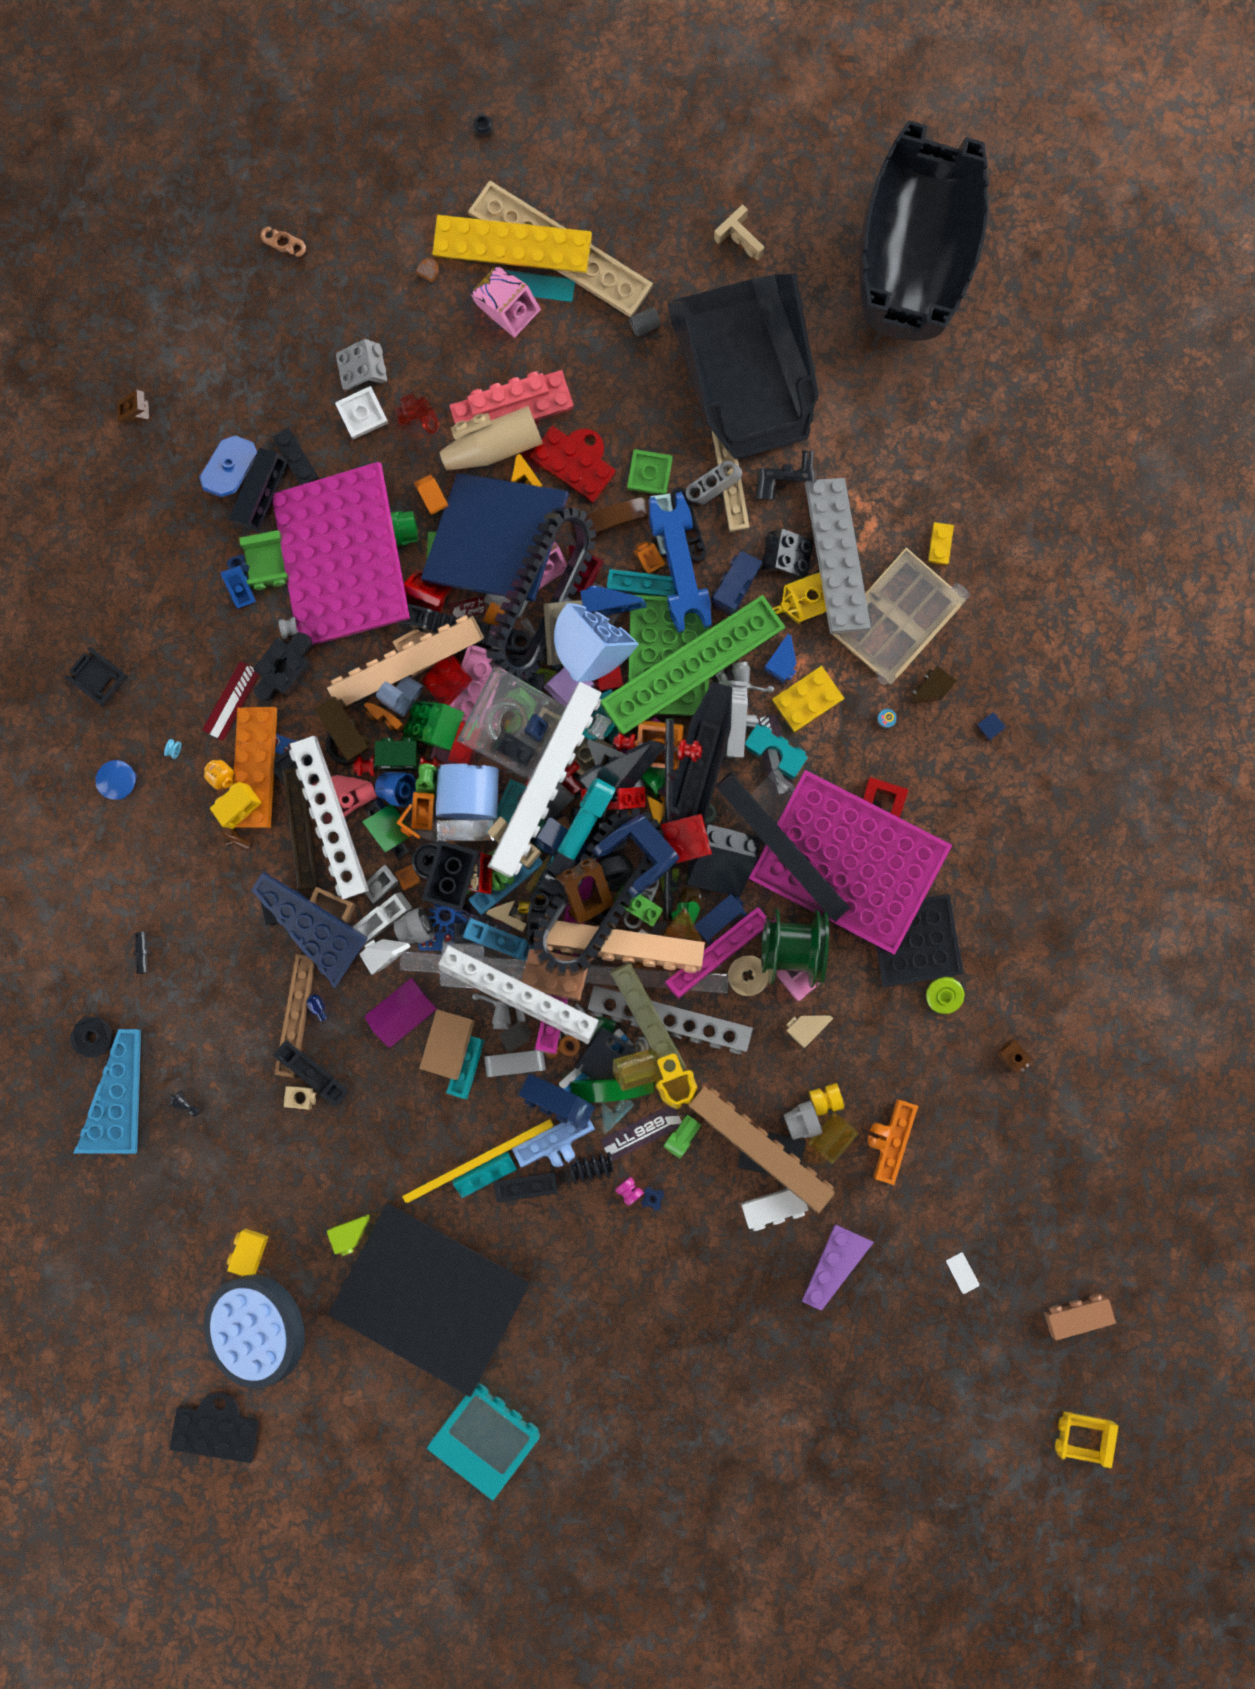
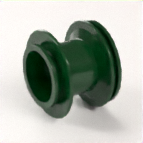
[761,907,829,988]

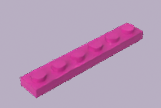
[665,907,767,999]

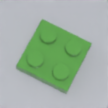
[627,449,673,495]

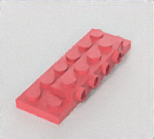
[449,370,574,424]

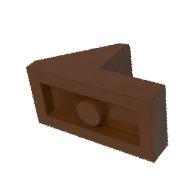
[117,390,149,422]

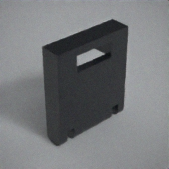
[65,647,129,707]
[574,1026,636,1081]

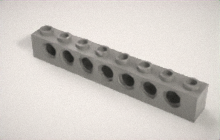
[588,986,753,1055]

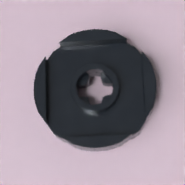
[70,1017,113,1058]

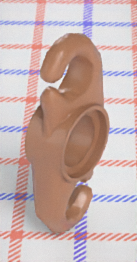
[260,227,306,257]

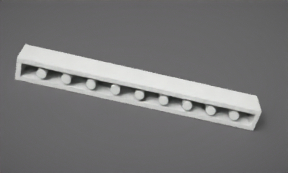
[488,682,601,878]

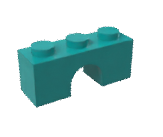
[744,724,808,780]

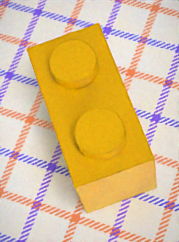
[210,782,262,829]
[227,1229,269,1276]

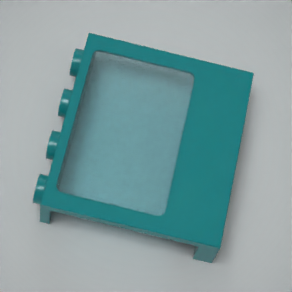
[426,1384,540,1501]

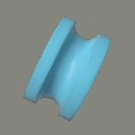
[164,739,181,759]

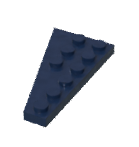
[251,871,368,988]

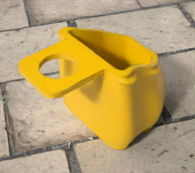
[655,1054,697,1109]

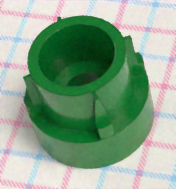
[391,511,418,547]

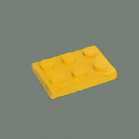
[772,666,845,733]

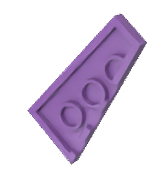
[802,1224,874,1311]

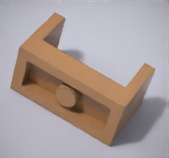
[310,887,357,923]

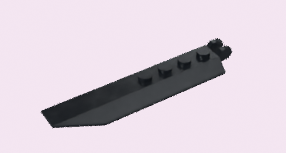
[660,682,733,835]

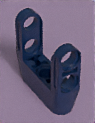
[593,814,679,898]

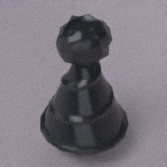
[169,1090,199,1117]

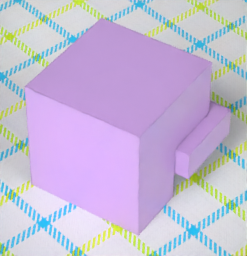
[543,667,595,708]

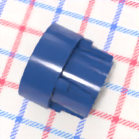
[374,771,416,807]

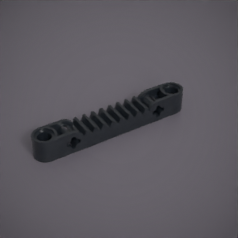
[396,604,531,655]

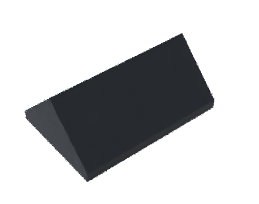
[421,840,479,911]

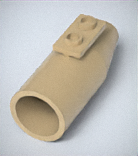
[439,406,543,471]

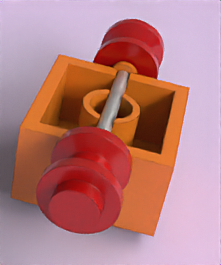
[613,721,702,770]

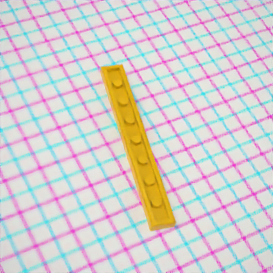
[402,1118,554,1203]

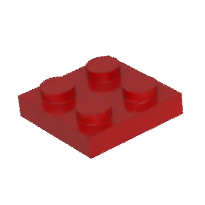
[421,654,473,706]
[661,814,712,863]

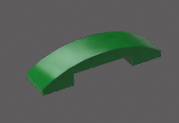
[571,1072,654,1103]

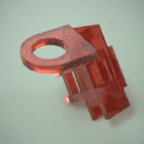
[395,393,439,434]

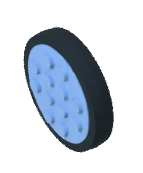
[204,1275,305,1389]

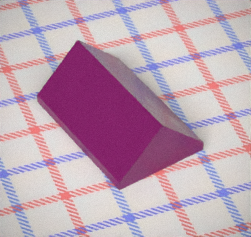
[364,978,437,1048]

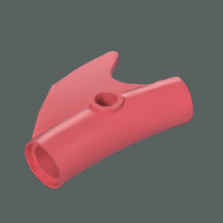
[313,775,379,824]

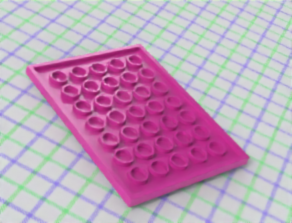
[273,462,410,646]
[749,770,952,954]

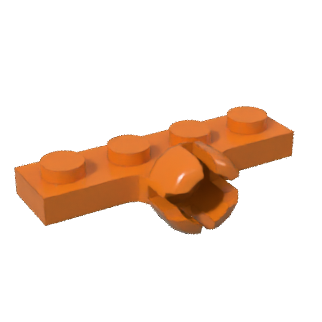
[867,1099,918,1185]

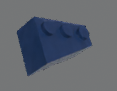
[711,551,762,616]
[529,817,590,866]

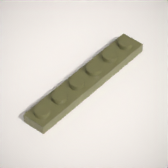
[611,962,686,1072]

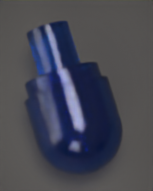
[306,994,327,1022]

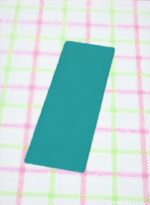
[505,270,575,302]

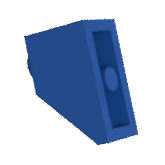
[764,634,797,684]

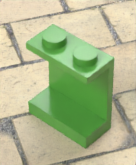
[239,530,289,590]

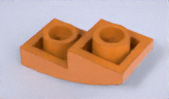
[364,702,404,732]

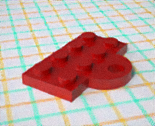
[529,425,616,504]

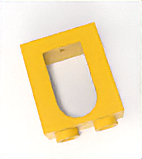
[1055,1412,1118,1468]

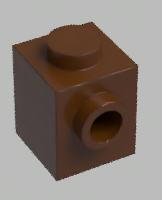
[996,1040,1032,1073]

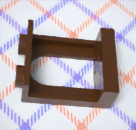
[556,858,614,925]

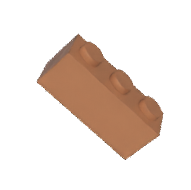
[1044,1294,1116,1340]

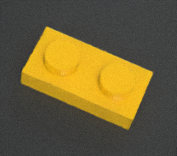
[928,522,954,566]

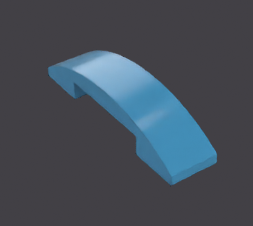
[468,857,544,915]
[463,918,534,962]

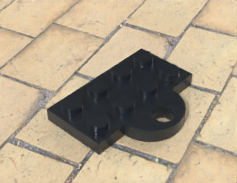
[169,1391,260,1463]

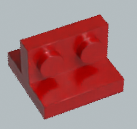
[404,570,453,613]

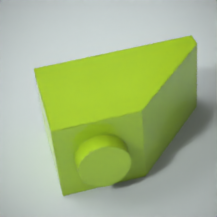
[327,1214,370,1256]

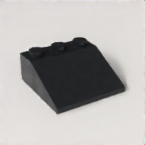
[685,824,761,897]

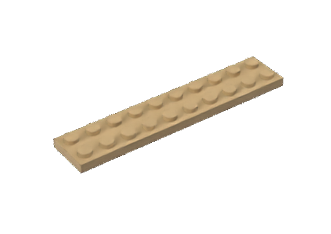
[468,180,653,317]

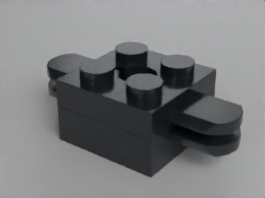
[253,632,314,701]

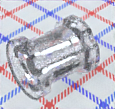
[587,714,612,741]

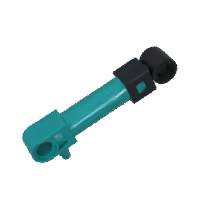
[537,778,615,896]

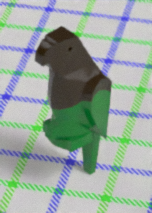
[671,872,702,940]

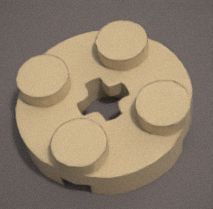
[728,956,768,996]

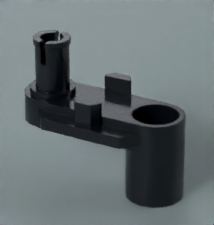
[755,450,817,500]

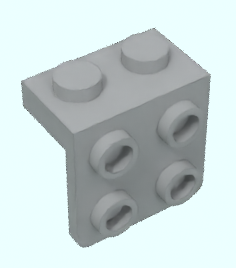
[336,339,388,390]

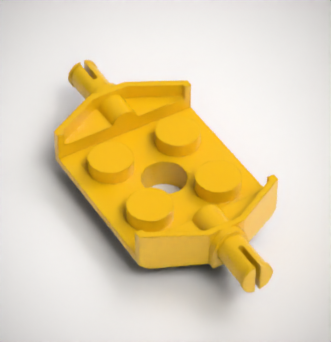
[772,572,826,624]

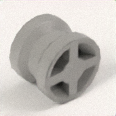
[279,617,298,639]

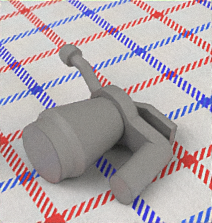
[718,662,774,692]
[472,994,526,1030]

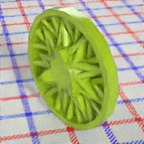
[926,977,965,1014]

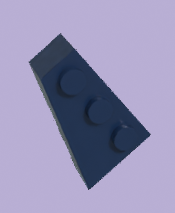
[518,1073,595,1129]

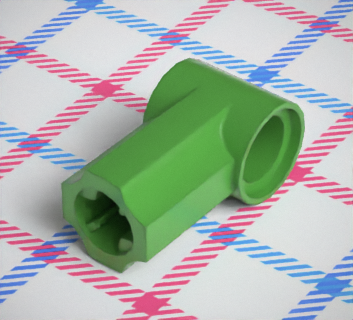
[663,1115,701,1159]

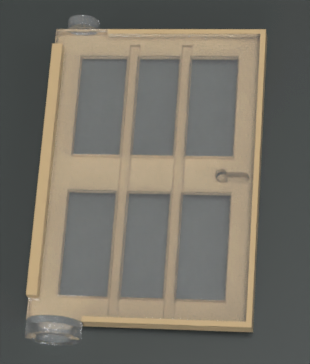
[832,548,970,685]

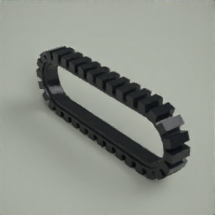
[486,507,596,680]
[533,808,664,977]

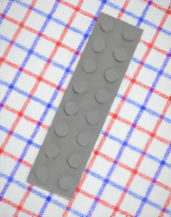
[805,478,871,634]

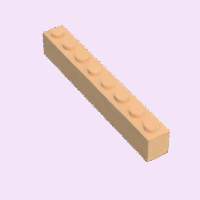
[327,615,484,706]
[539,918,705,973]

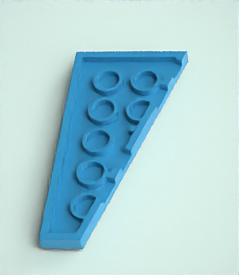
[74,1029,141,1154]

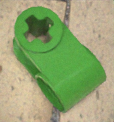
[415,764,437,798]

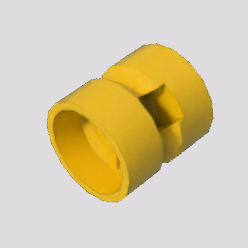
[809,1083,844,1117]

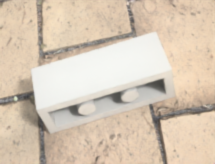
[741,1189,809,1231]

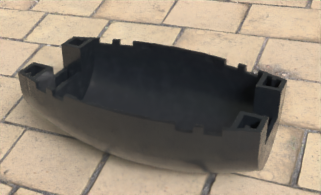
[859,120,989,341]

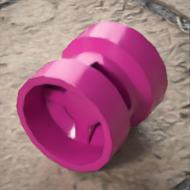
[615,1177,643,1206]

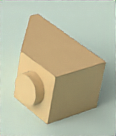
[785,1016,833,1048]

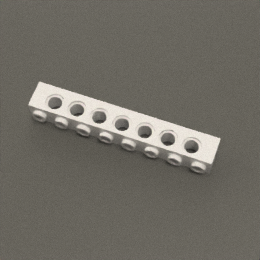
[289,736,369,899]
[439,946,599,1044]

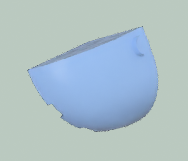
[554,603,639,682]

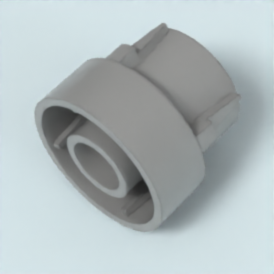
[394,907,435,945]
[783,1100,822,1140]

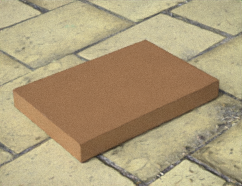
[419,1010,475,1080]

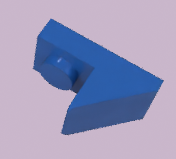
[221,565,256,608]

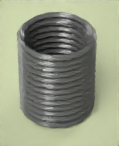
[630,307,661,337]

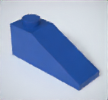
[581,586,647,616]

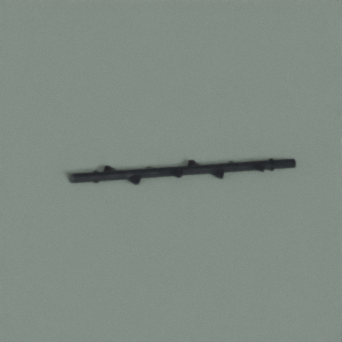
[658,718,680,921]

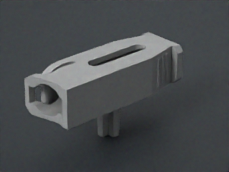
[719,681,759,760]

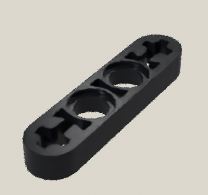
[671,488,707,563]

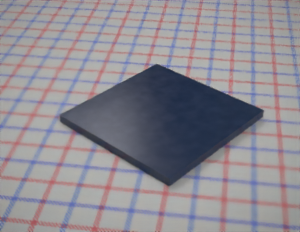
[421,473,569,602]

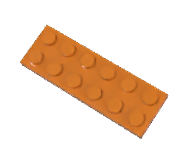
[233,707,277,828]

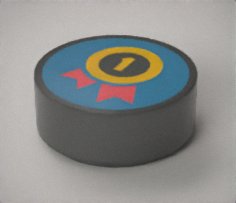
[876,708,897,729]

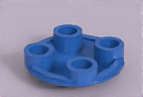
[95,760,137,800]

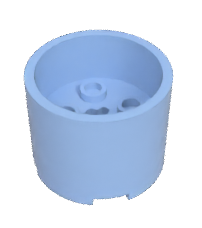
[436,764,499,820]

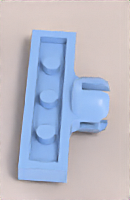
[512,1119,595,1168]

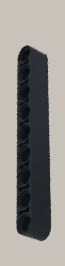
[715,772,851,922]

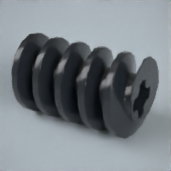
[570,1152,615,1185]

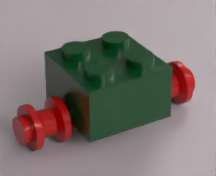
[353,738,442,776]

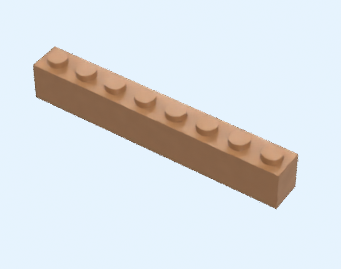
[689,1086,835,1214]

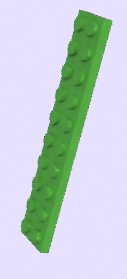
[600,595,786,735]

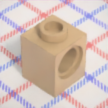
[284,1086,317,1109]

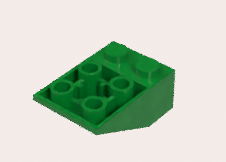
[402,701,464,751]

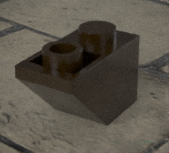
[911,666,957,704]

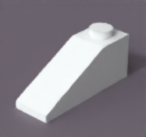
[359,939,410,975]

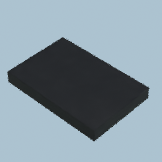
[737,1131,806,1175]

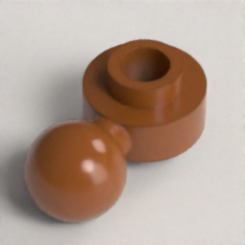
[544,1035,581,1059]

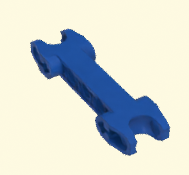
[648,492,711,633]

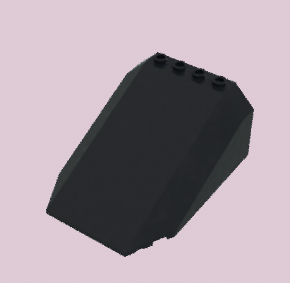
[667,273,819,459]

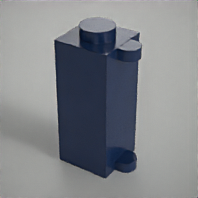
[693,894,747,946]

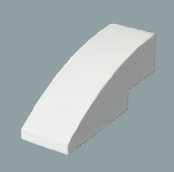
[352,892,412,944]

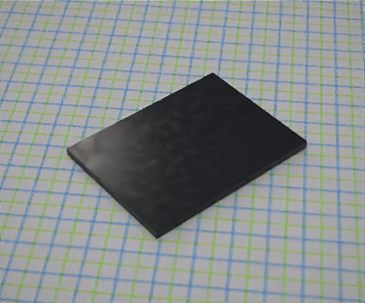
[327,1202,531,1397]

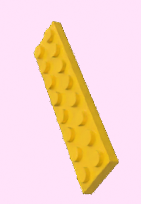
[432,215,592,273]

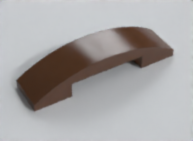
[573,497,649,536]

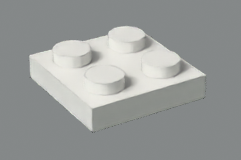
[335,386,388,440]

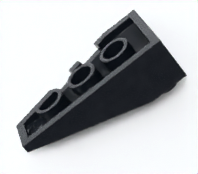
[579,740,665,802]

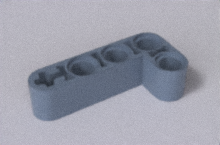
[376,676,424,717]

